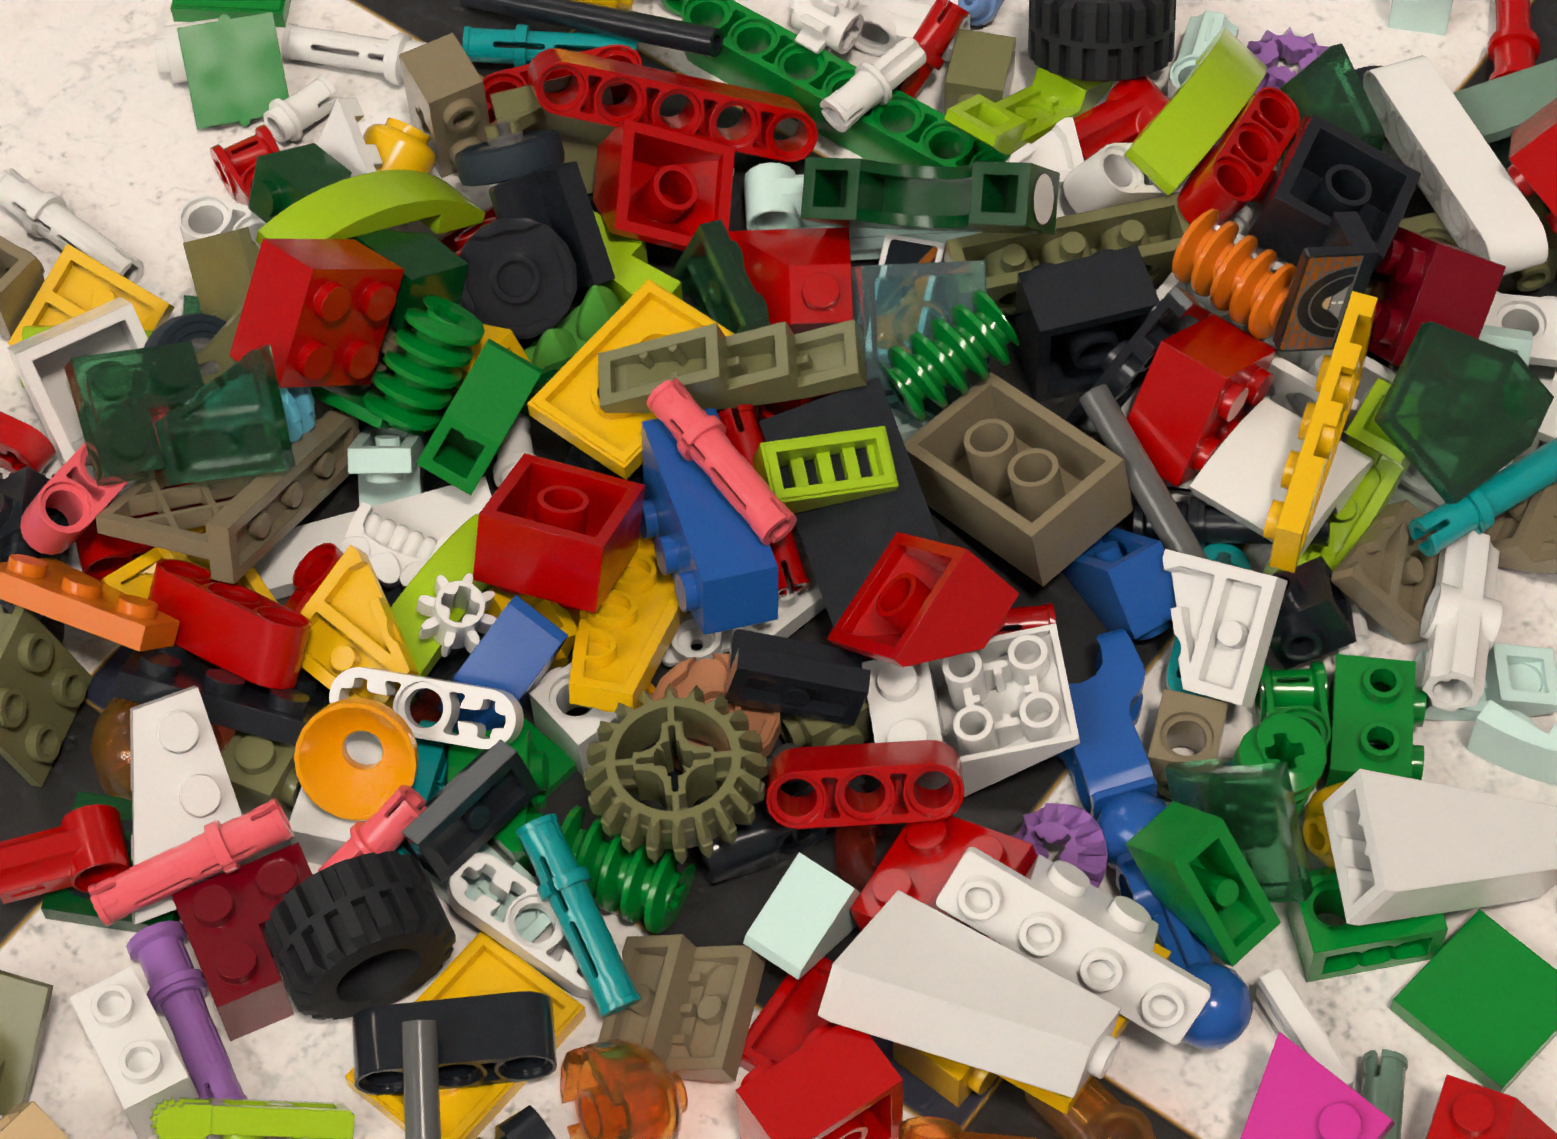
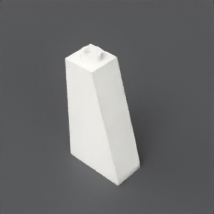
[1322,769,1557,926]
[818,890,1121,1098]

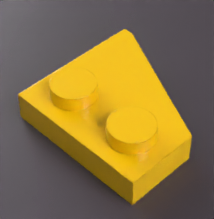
[7,244,175,346]

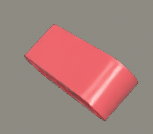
[20,394,172,555]

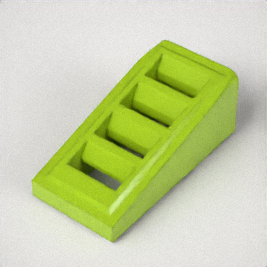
[753,426,899,513]

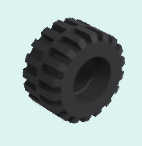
[1028,0,1176,82]
[264,851,456,1020]

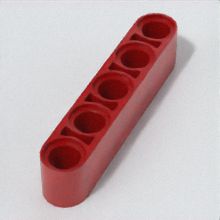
[528,48,818,162]

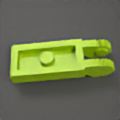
[149,1097,355,1139]

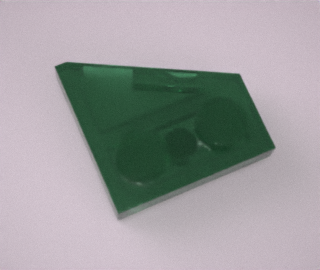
[670,219,771,334]
[155,344,296,485]

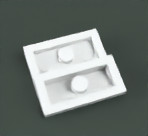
[1190,397,1374,557]

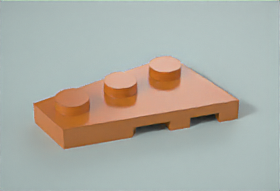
[0,554,180,652]

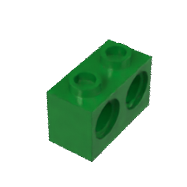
[1286,868,1448,982]

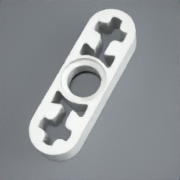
[329,667,524,749]
[446,853,623,998]

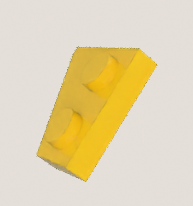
[300,545,419,708]

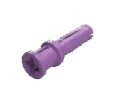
[126,920,247,1099]

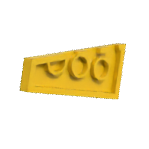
[1263,291,1378,573]
[569,534,687,712]

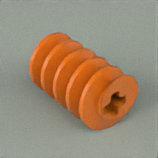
[1172,209,1296,340]

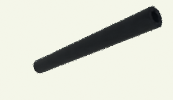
[460,0,724,58]

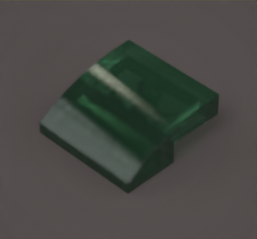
[1164,758,1313,902]

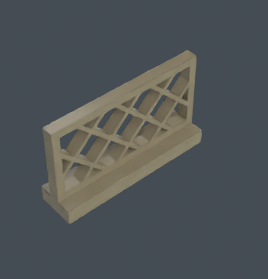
[96,407,360,584]

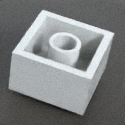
[7,297,148,464]

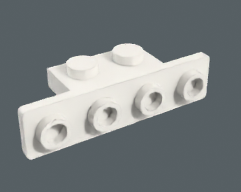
[936,847,1211,1045]

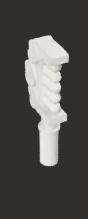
[339,502,448,589]

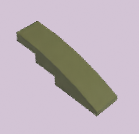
[598,319,867,413]

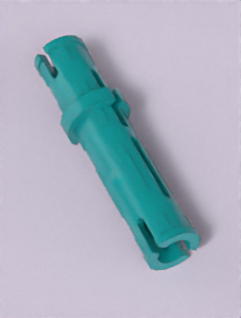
[462,24,639,67]
[1409,437,1557,557]
[516,813,642,1018]

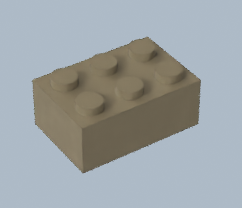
[904,372,1134,586]

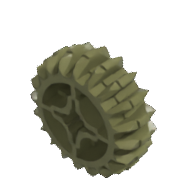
[583,683,768,865]

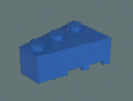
[640,408,778,635]

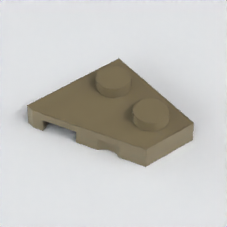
[1331,500,1440,645]

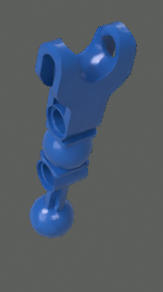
[1056,628,1253,1050]

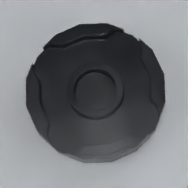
[459,217,577,339]

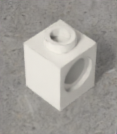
[529,662,618,775]

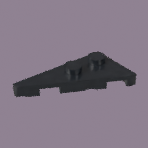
[1065,286,1211,438]

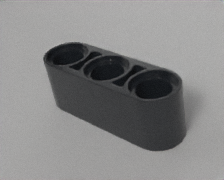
[352,991,557,1095]

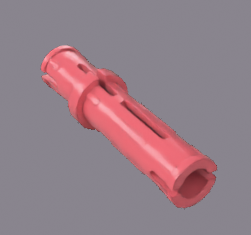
[646,378,797,545]
[88,798,294,926]

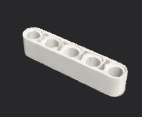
[1363,55,1548,275]

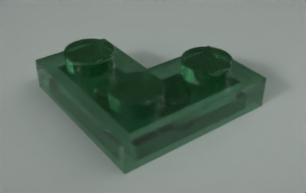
[64,341,208,486]

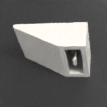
[862,623,1080,797]

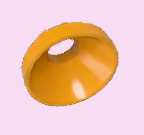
[294,698,419,821]

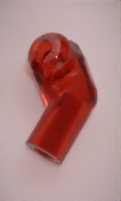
[835,824,882,893]

